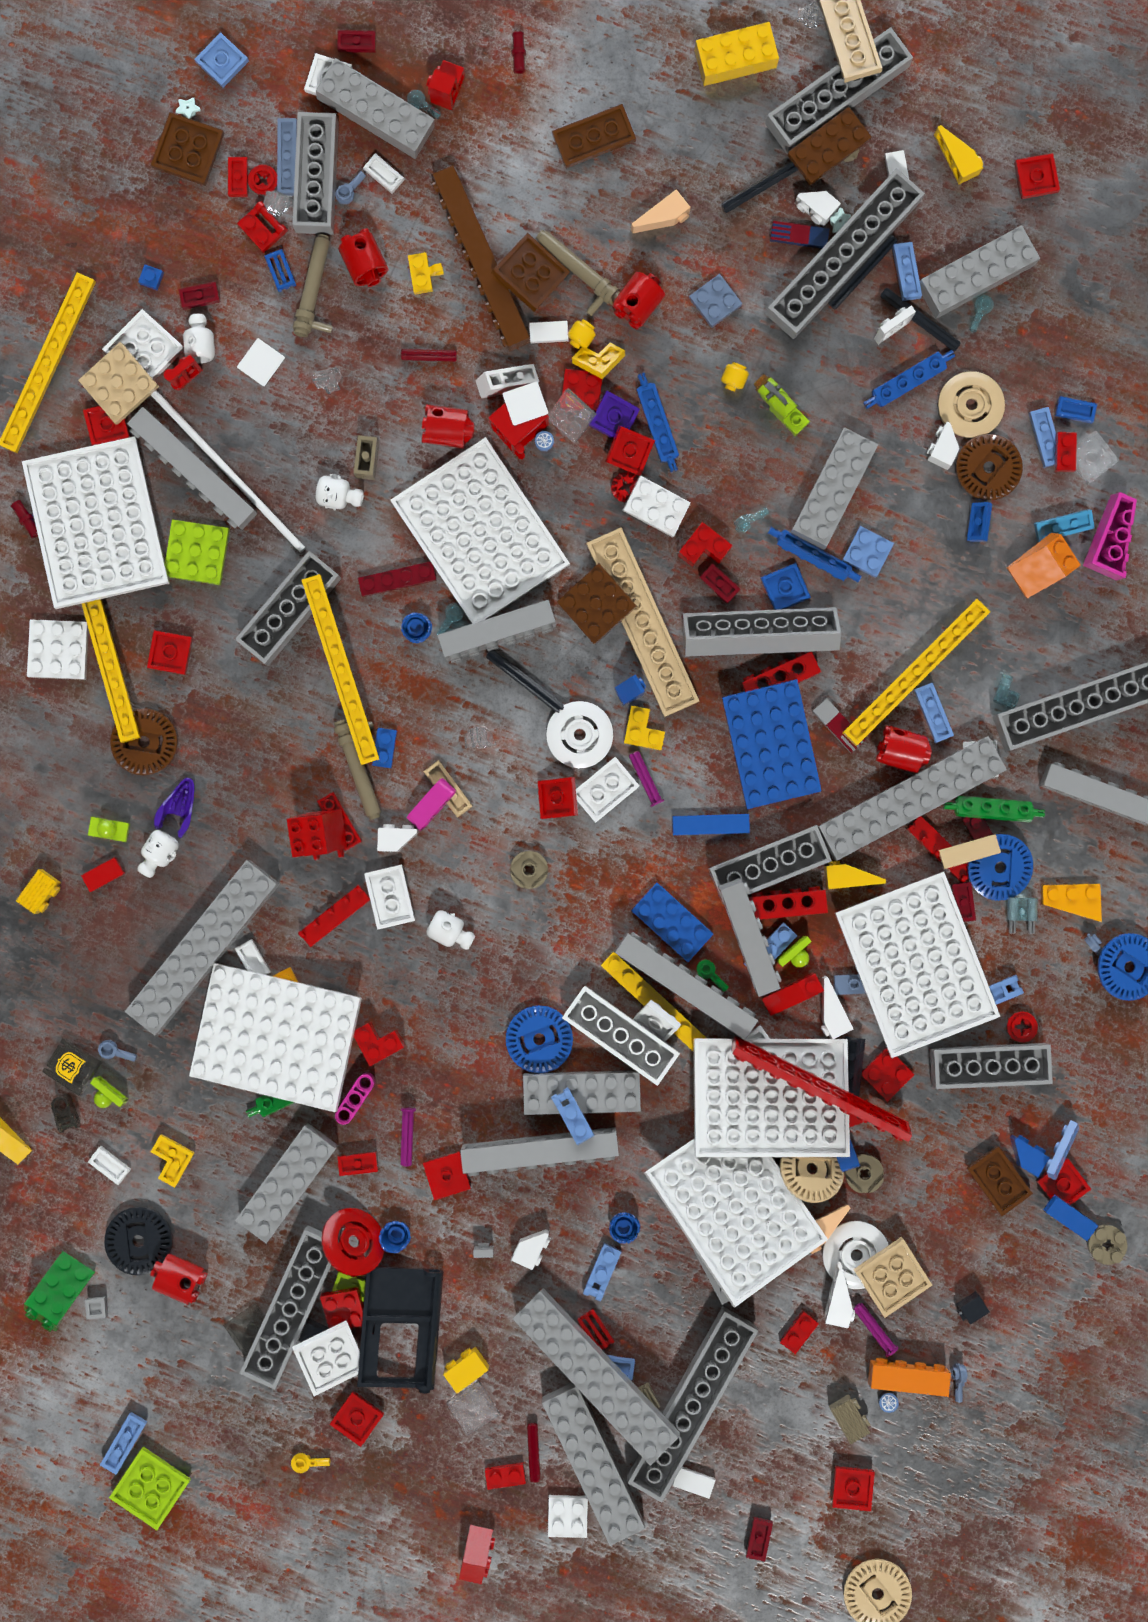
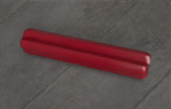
[401,349,457,362]
[527,1423,540,1483]

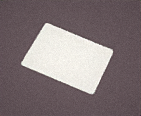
[237,338,285,386]
[503,381,548,425]

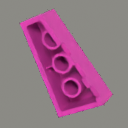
[1083,492,1137,580]

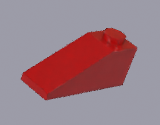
[762,972,824,1016]

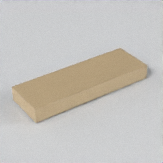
[423,760,473,818]
[938,834,1001,869]

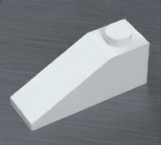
[475,364,539,398]
[821,976,853,1039]
[824,1262,855,1328]

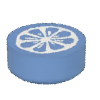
[535,431,554,451]
[878,1391,899,1413]

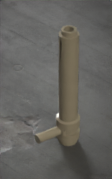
[536,230,620,316]
[292,234,332,337]
[334,719,381,820]

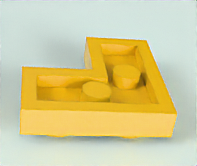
[572,343,625,379]
[624,706,665,751]
[151,1134,195,1188]

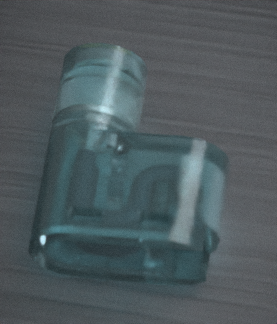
[993,674,1021,709]

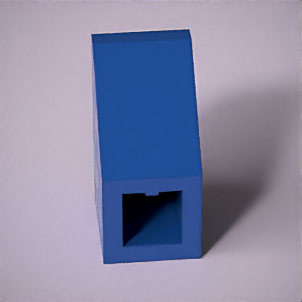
[614,675,646,706]
[1010,1135,1050,1177]

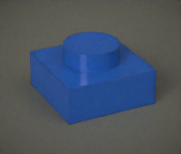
[138,265,164,291]

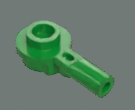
[696,960,729,992]

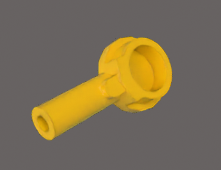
[291,1453,330,1473]

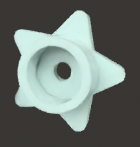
[176,98,201,118]
[830,207,851,233]

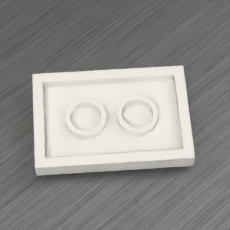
[622,476,691,537]
[576,757,640,823]
[364,865,415,930]

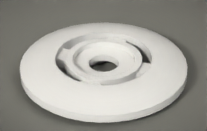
[546,701,613,768]
[822,1221,888,1289]

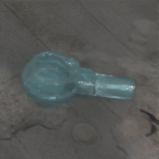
[407,90,442,119]
[969,295,994,333]
[734,507,769,532]
[436,603,464,636]

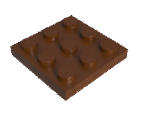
[151,112,225,186]
[491,233,570,312]
[557,563,637,645]

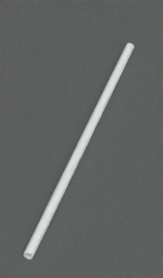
[151,390,306,553]

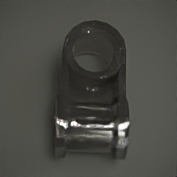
[51,1094,80,1133]

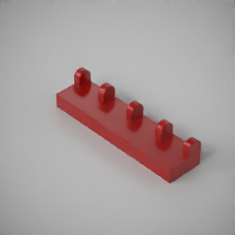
[906,816,969,883]
[298,885,370,948]

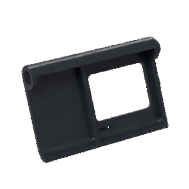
[357,1267,444,1394]

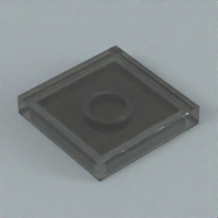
[223,1302,265,1357]

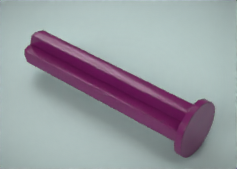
[629,751,664,807]
[401,1107,416,1167]
[853,1303,899,1357]

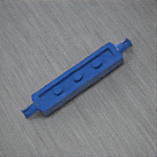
[863,350,955,409]
[636,373,679,473]
[767,526,862,583]

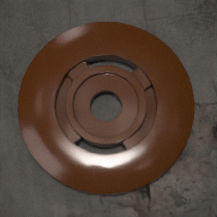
[956,434,1023,501]
[110,709,178,775]

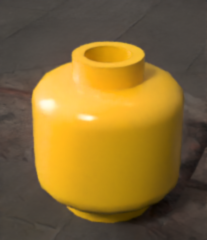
[568,319,596,349]
[721,362,749,392]

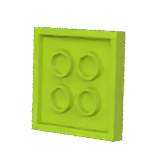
[165,520,230,585]
[109,1447,191,1530]

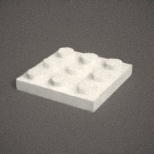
[102,309,184,380]
[27,620,89,680]
[292,1321,360,1396]

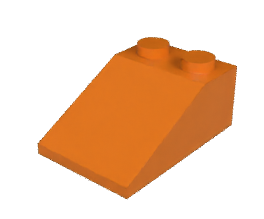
[1006,533,1081,598]

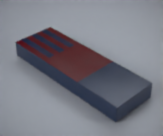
[770,221,829,249]

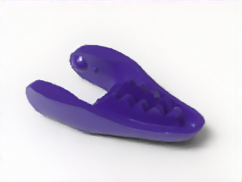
[154,778,194,838]

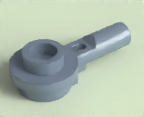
[335,171,366,204]
[1084,933,1103,955]
[98,1040,137,1062]
[951,1363,967,1402]

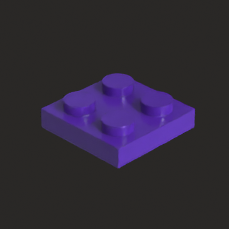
[588,391,640,439]

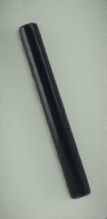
[721,161,798,213]
[828,235,898,310]
[880,288,961,351]
[486,650,564,713]

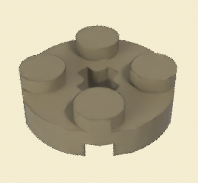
[510,851,548,889]
[844,1153,884,1193]
[1087,1224,1127,1265]

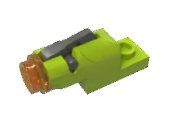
[754,374,810,436]

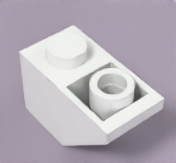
[795,191,841,227]
[927,422,959,470]
[377,824,418,852]
[511,1229,551,1270]

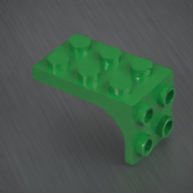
[24,1251,95,1332]

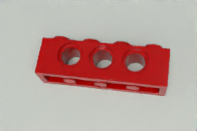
[740,651,821,692]
[748,886,828,920]

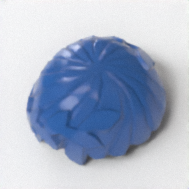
[401,612,432,643]
[609,1212,640,1244]
[379,1221,411,1253]

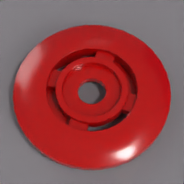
[321,1208,384,1276]

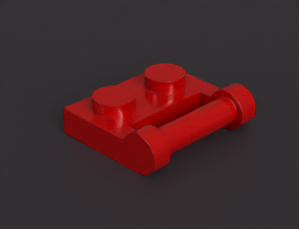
[237,201,288,253]
[164,355,203,390]

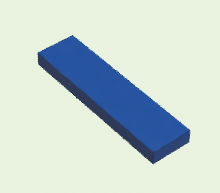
[672,814,750,835]

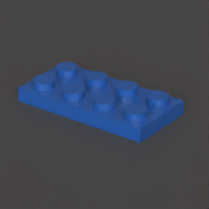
[631,882,713,962]

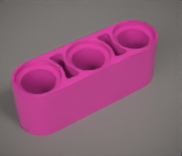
[406,778,456,831]
[335,1073,376,1125]

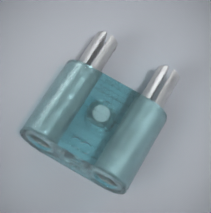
[1007,897,1038,934]

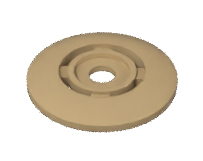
[938,371,1005,438]
[780,1157,844,1203]
[843,1559,912,1622]

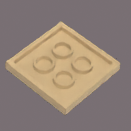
[78,342,159,425]
[853,1237,932,1318]

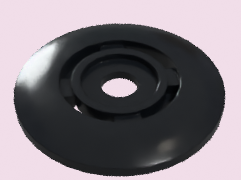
[104,1207,172,1275]

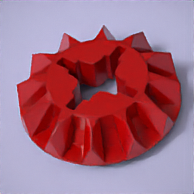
[248,165,277,196]
[611,472,638,503]
[1006,1011,1038,1042]

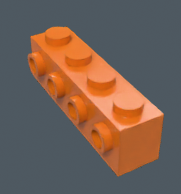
[868,1358,951,1397]

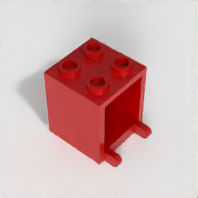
[488,403,549,460]
[287,809,347,860]

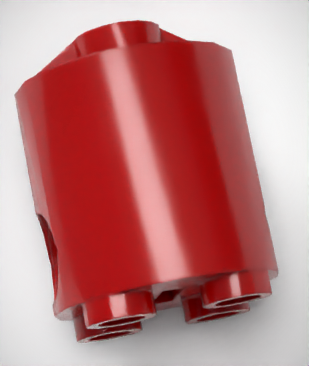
[338,228,389,287]
[612,272,665,330]
[422,404,475,449]
[876,725,932,773]
[150,1253,208,1305]

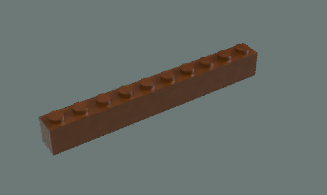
[431,165,530,352]

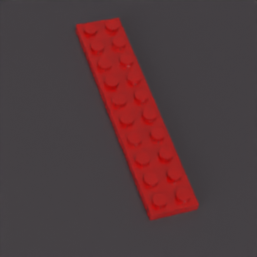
[732,1035,912,1142]

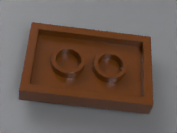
[966,1146,1033,1216]

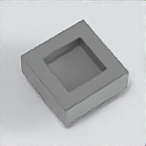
[473,1243,494,1258]
[85,1296,108,1320]

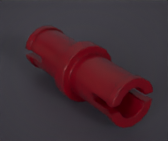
[511,31,526,74]
[10,500,38,539]

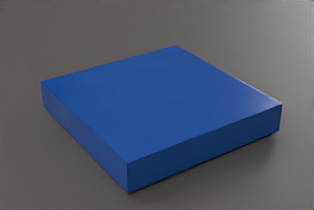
[760,563,811,610]

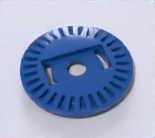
[967,834,1033,901]
[1098,933,1148,1001]
[506,1005,573,1073]

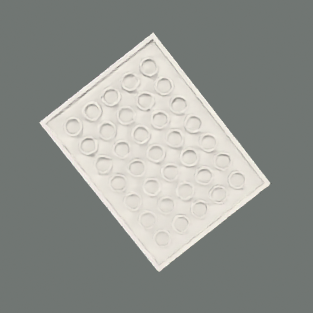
[22,436,169,609]
[390,437,570,624]
[835,872,1000,1058]
[189,963,362,1112]
[694,1039,850,1157]
[644,1139,828,1307]

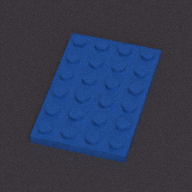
[721,679,822,809]

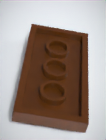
[552,104,636,168]
[787,107,872,185]

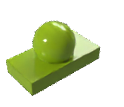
[88,817,130,842]
[776,936,812,968]
[90,1076,128,1108]

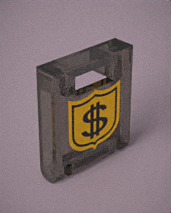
[42,1038,102,1096]

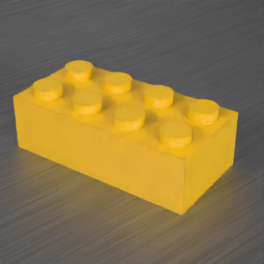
[694,22,779,86]

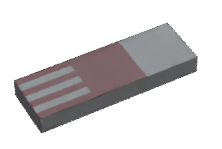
[812,698,865,754]

